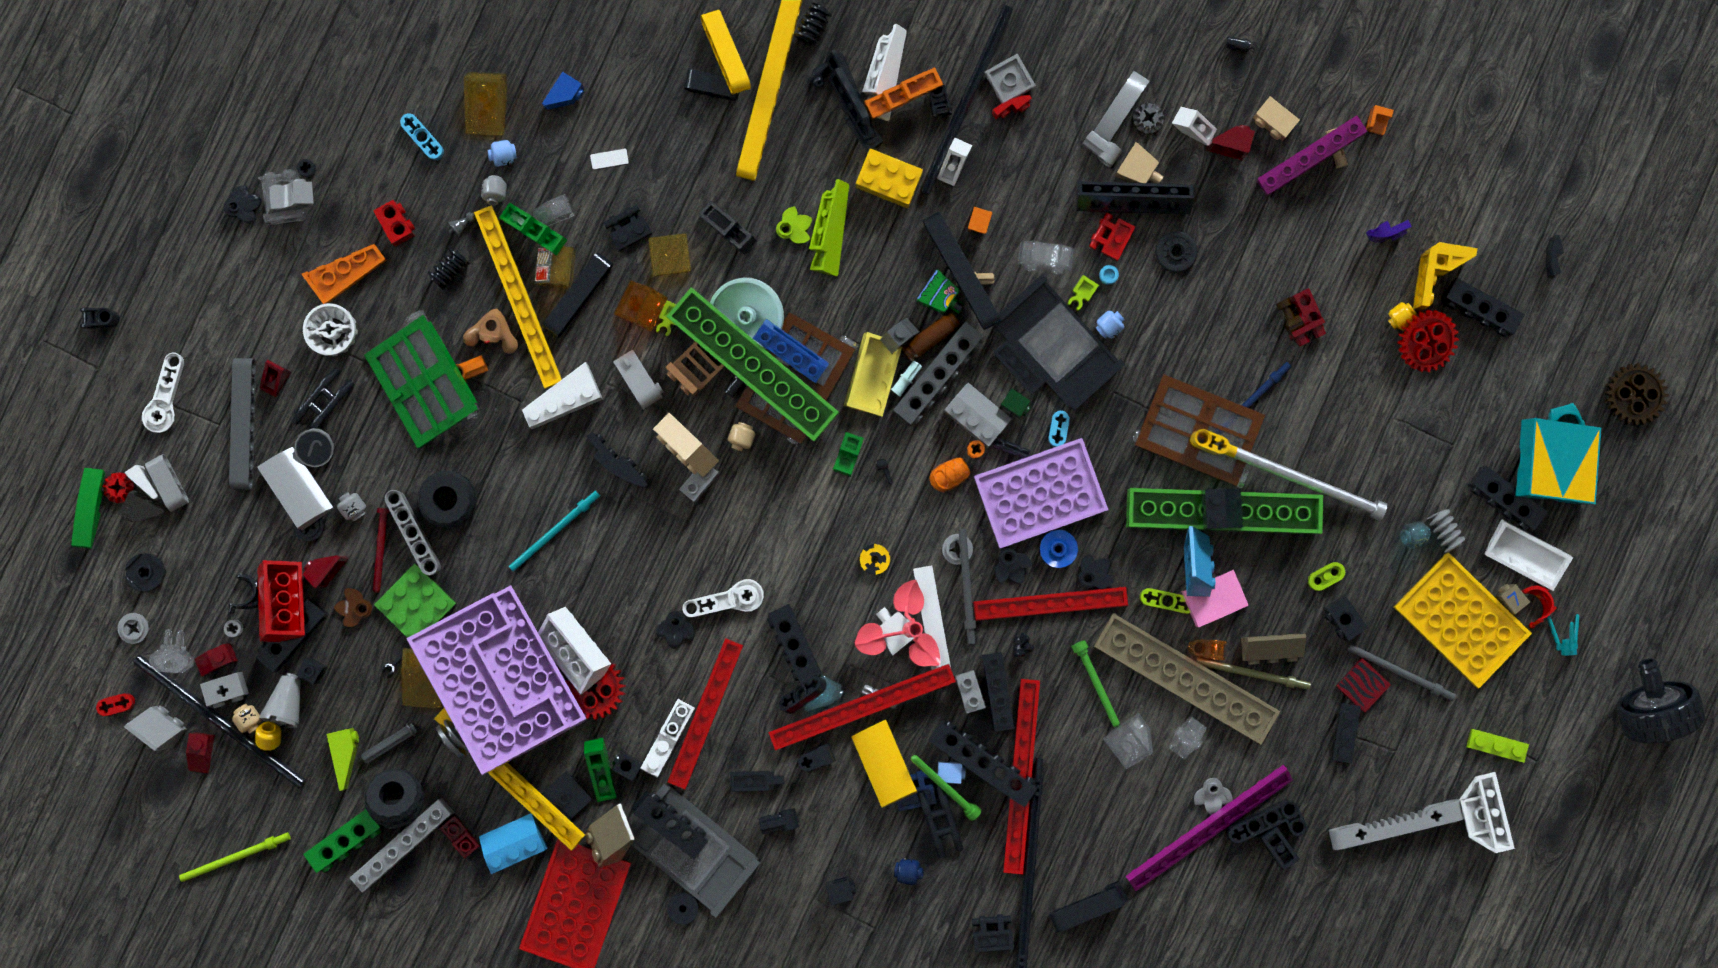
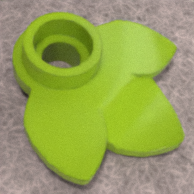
[776,206,812,244]

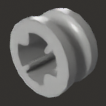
[224,620,243,637]

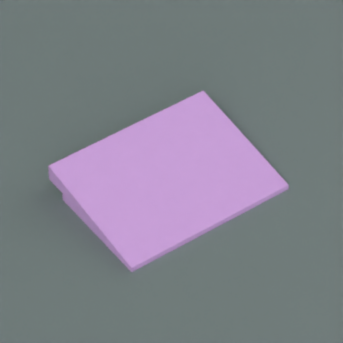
[406,586,586,775]

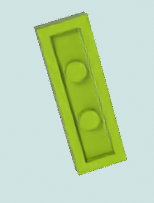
[1466,729,1529,763]

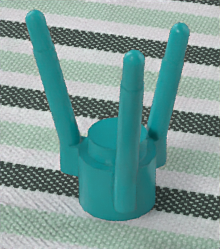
[1547,614,1579,656]

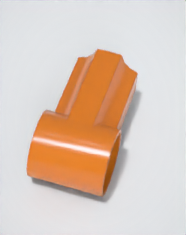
[456,355,488,381]

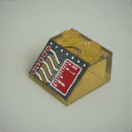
[534,246,576,288]

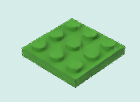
[374,563,457,638]

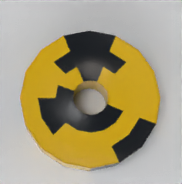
[860,544,890,575]

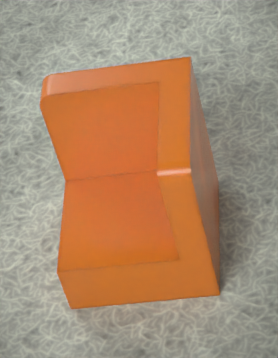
[1366,105,1394,135]
[967,207,992,234]

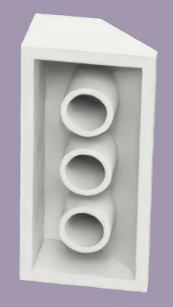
[538,607,611,694]

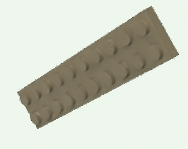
[1094,613,1280,745]

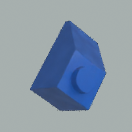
[542,72,584,110]

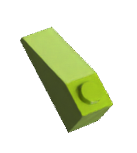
[327,728,359,791]

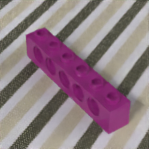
[1257,115,1367,196]

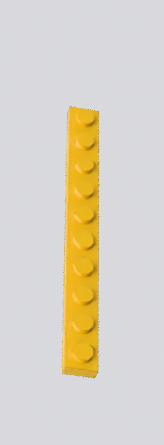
[474,205,562,389]

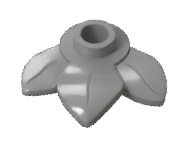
[1194,778,1233,815]

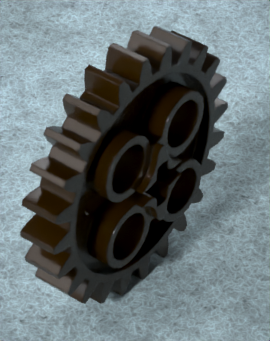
[1604,363,1669,426]

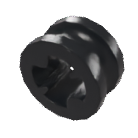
[297,159,316,178]

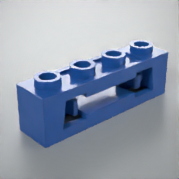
[752,319,829,383]

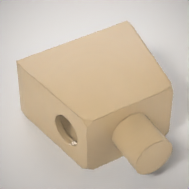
[1115,142,1164,184]

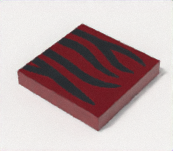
[1336,658,1391,713]

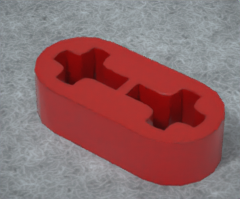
[96,693,135,716]

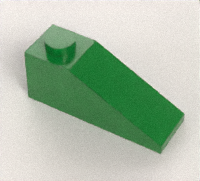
[584,738,616,802]

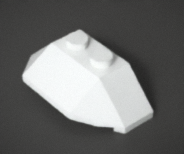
[1459,772,1515,853]

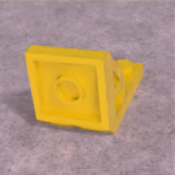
[1413,242,1477,311]

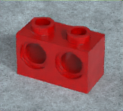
[373,200,415,247]

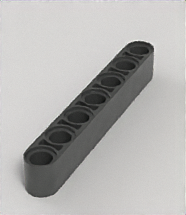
[229,358,256,490]

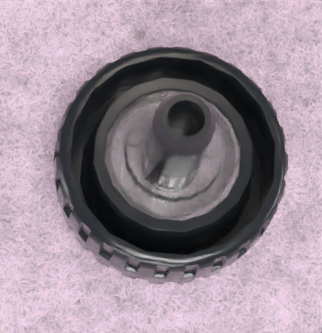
[1617,658,1705,744]

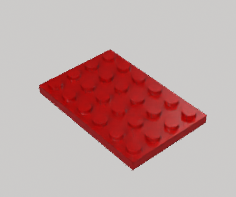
[519,838,632,968]

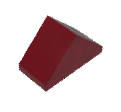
[259,360,291,397]

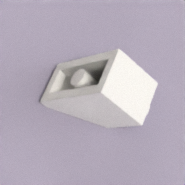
[1172,107,1217,146]
[937,138,972,186]

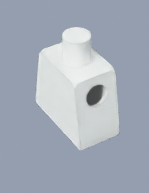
[876,607,914,655]

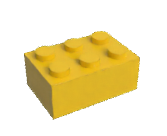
[856,149,923,209]

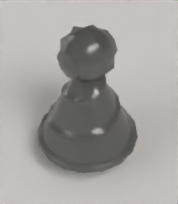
[448,212,476,237]

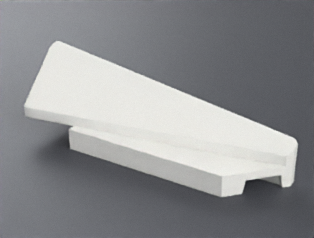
[862,24,906,121]

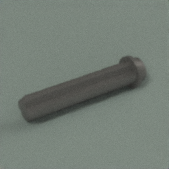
[361,722,419,764]

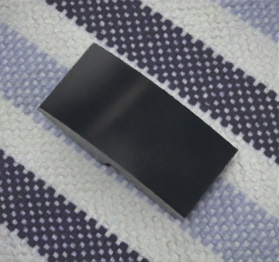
[1546,235,1564,278]

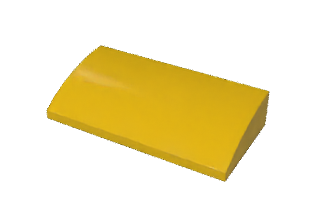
[852,720,917,808]

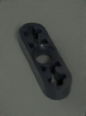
[779,676,827,714]

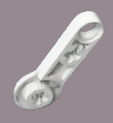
[142,353,184,433]
[683,579,764,617]

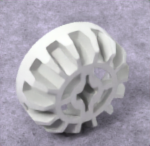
[303,304,358,356]

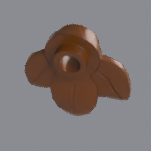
[334,588,372,627]

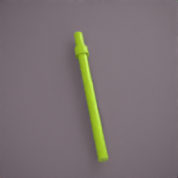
[179,832,291,882]

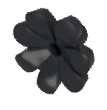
[1013,633,1034,657]

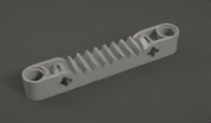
[1329,799,1464,850]

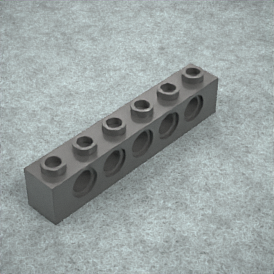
[893,322,983,426]

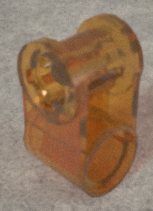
[1188,639,1227,661]

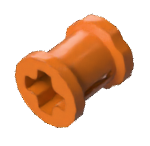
[967,440,985,459]

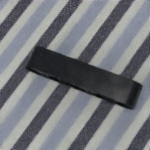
[542,252,614,338]

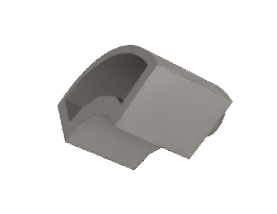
[265,179,314,215]

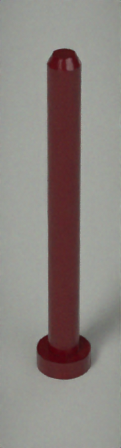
[373,508,391,593]

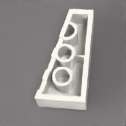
[522,362,603,429]

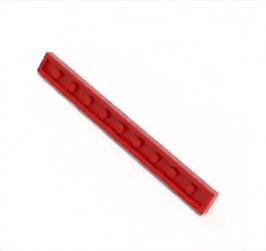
[768,664,956,750]
[1003,679,1040,874]

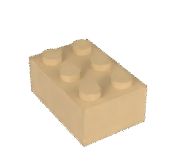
[653,413,719,477]

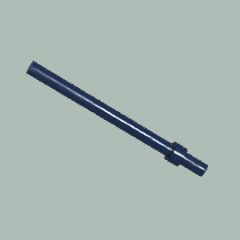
[1213,362,1292,436]

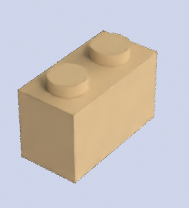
[1253,96,1300,141]

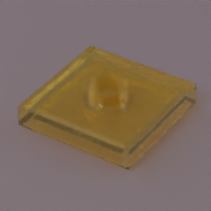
[649,233,691,276]

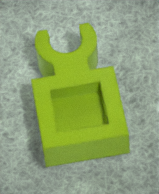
[1067,275,1099,311]
[656,300,677,336]

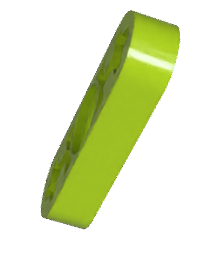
[1140,588,1190,614]

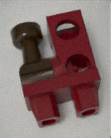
[1275,288,1326,347]

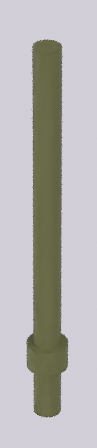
[1196,657,1311,690]

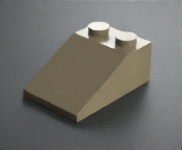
[585,804,634,868]

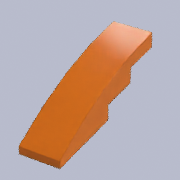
[864,67,943,120]

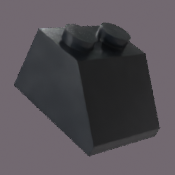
[1201,489,1243,529]

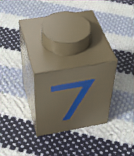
[1495,584,1530,614]

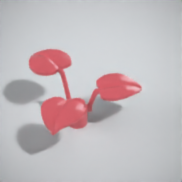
[854,580,940,666]

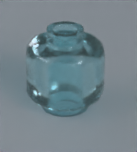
[1400,521,1431,548]

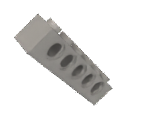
[350,798,455,892]

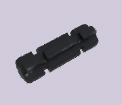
[993,437,1030,459]

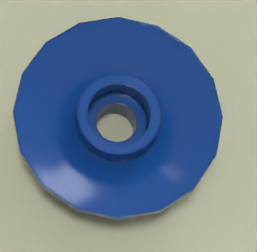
[1040,530,1078,568]

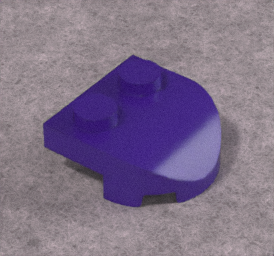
[1366,220,1412,243]

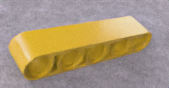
[700,10,751,94]

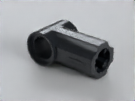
[758,808,799,835]

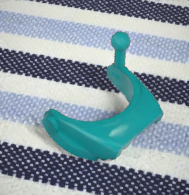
[1548,403,1585,425]

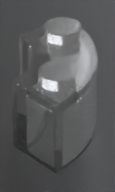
[1018,241,1074,274]

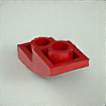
[992,95,1032,120]

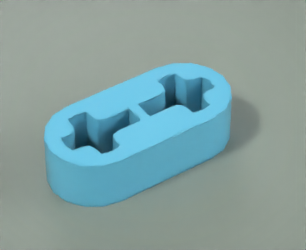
[1048,411,1069,447]

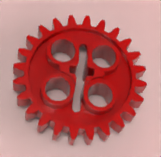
[1397,310,1459,372]
[565,660,626,719]

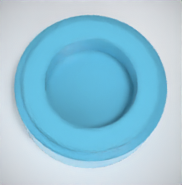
[1099,265,1119,285]

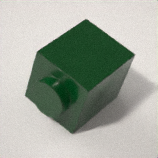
[1000,388,1031,418]

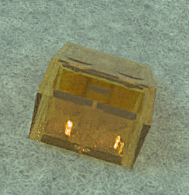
[401,648,442,708]

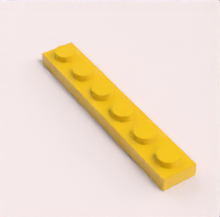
[488,762,585,851]

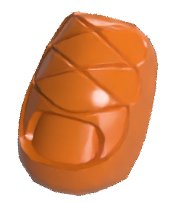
[930,458,970,492]

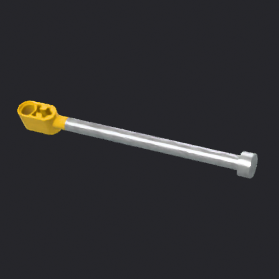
[1190,429,1387,521]

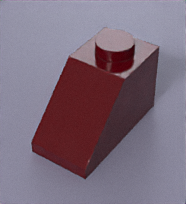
[194,644,238,677]
[186,732,215,773]

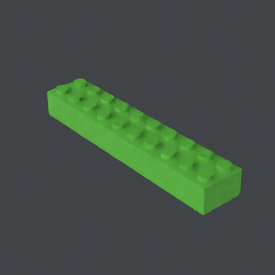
[666,287,840,442]
[1126,488,1323,534]

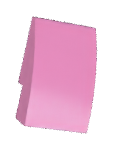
[1182,570,1248,627]

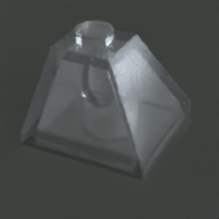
[1103,713,1153,769]

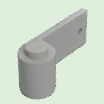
[613,349,664,410]

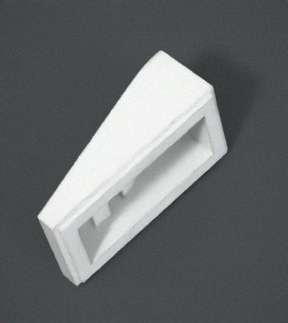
[125,465,162,500]

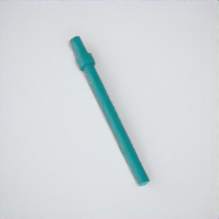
[509,490,600,572]

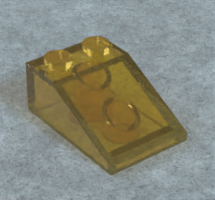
[464,72,507,135]

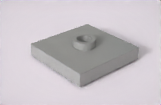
[984,54,1036,104]

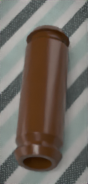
[902,312,960,361]

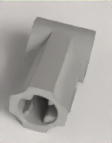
[1082,131,1122,167]

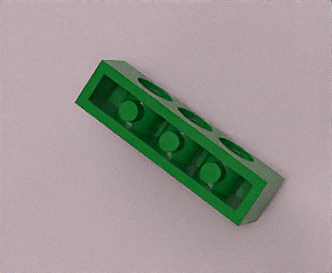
[303,809,383,873]

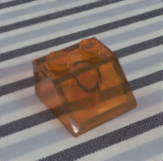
[614,280,668,332]

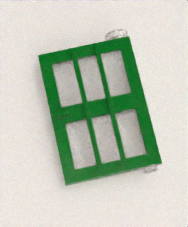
[364,310,479,448]

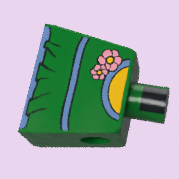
[916,270,965,314]

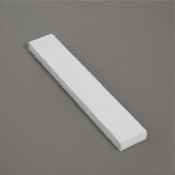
[913,566,951,670]

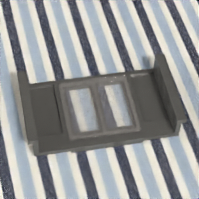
[630,784,761,918]

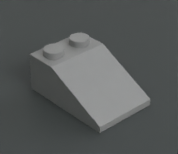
[124,706,187,751]

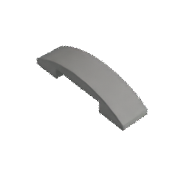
[1094,71,1149,142]

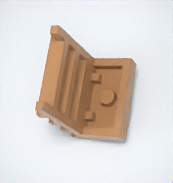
[665,341,725,397]

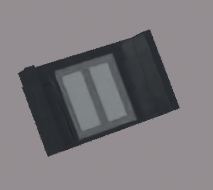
[994,274,1125,411]

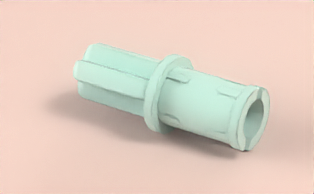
[891,361,922,397]

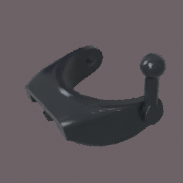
[228,574,259,614]

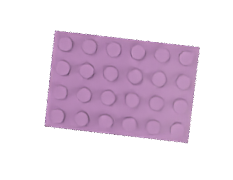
[974,438,1108,549]

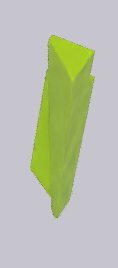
[809,179,849,276]

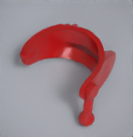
[1522,586,1556,629]

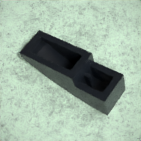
[698,200,757,255]

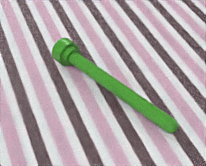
[1071,640,1120,727]
[911,755,981,821]

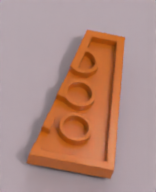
[301,244,387,304]

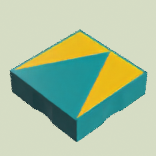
[1516,418,1601,505]

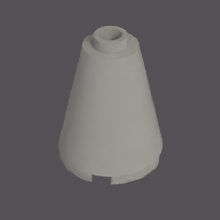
[259,673,301,728]

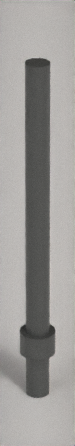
[958,528,976,644]
[1347,644,1456,701]

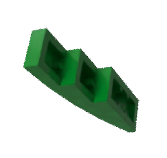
[499,202,567,256]
[71,468,105,549]

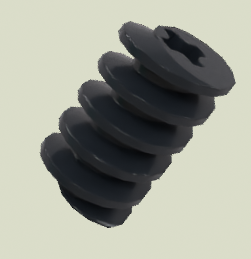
[794,3,832,46]
[428,249,471,290]

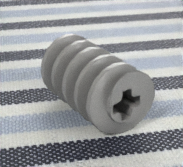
[1427,509,1465,553]

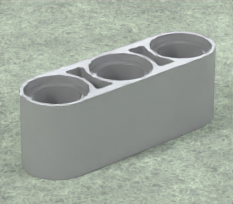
[145,454,189,512]

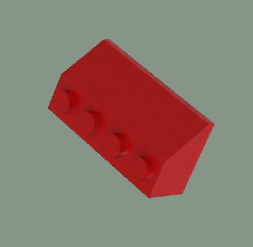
[257,560,305,642]

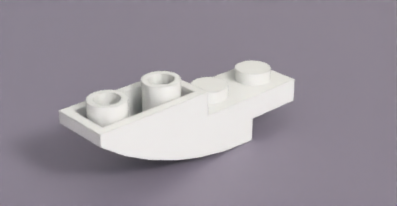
[640,699,695,778]

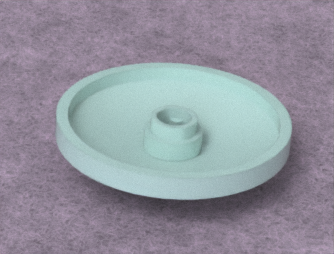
[710,278,784,349]

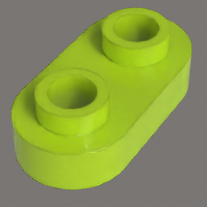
[1308,562,1345,591]

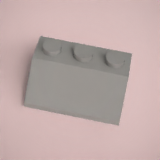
[944,383,1012,448]

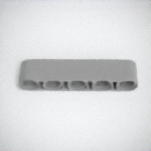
[385,490,441,575]

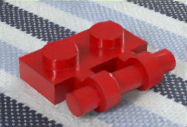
[1089,213,1135,261]

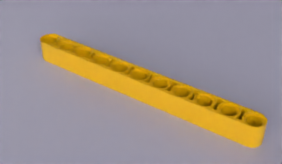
[736,0,803,181]

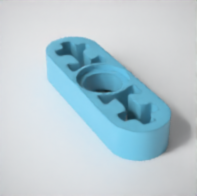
[400,113,444,160]

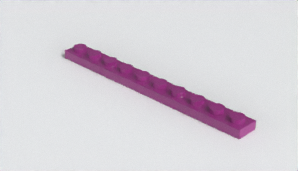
[1126,765,1293,891]

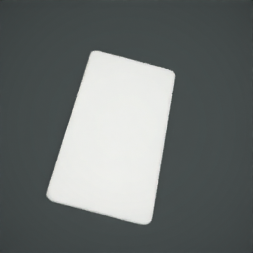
[590,149,628,169]

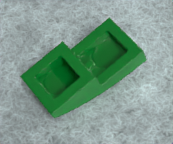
[833,432,864,477]

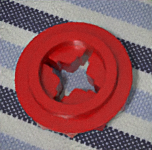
[102,472,134,503]

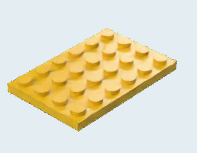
[1394,552,1532,689]

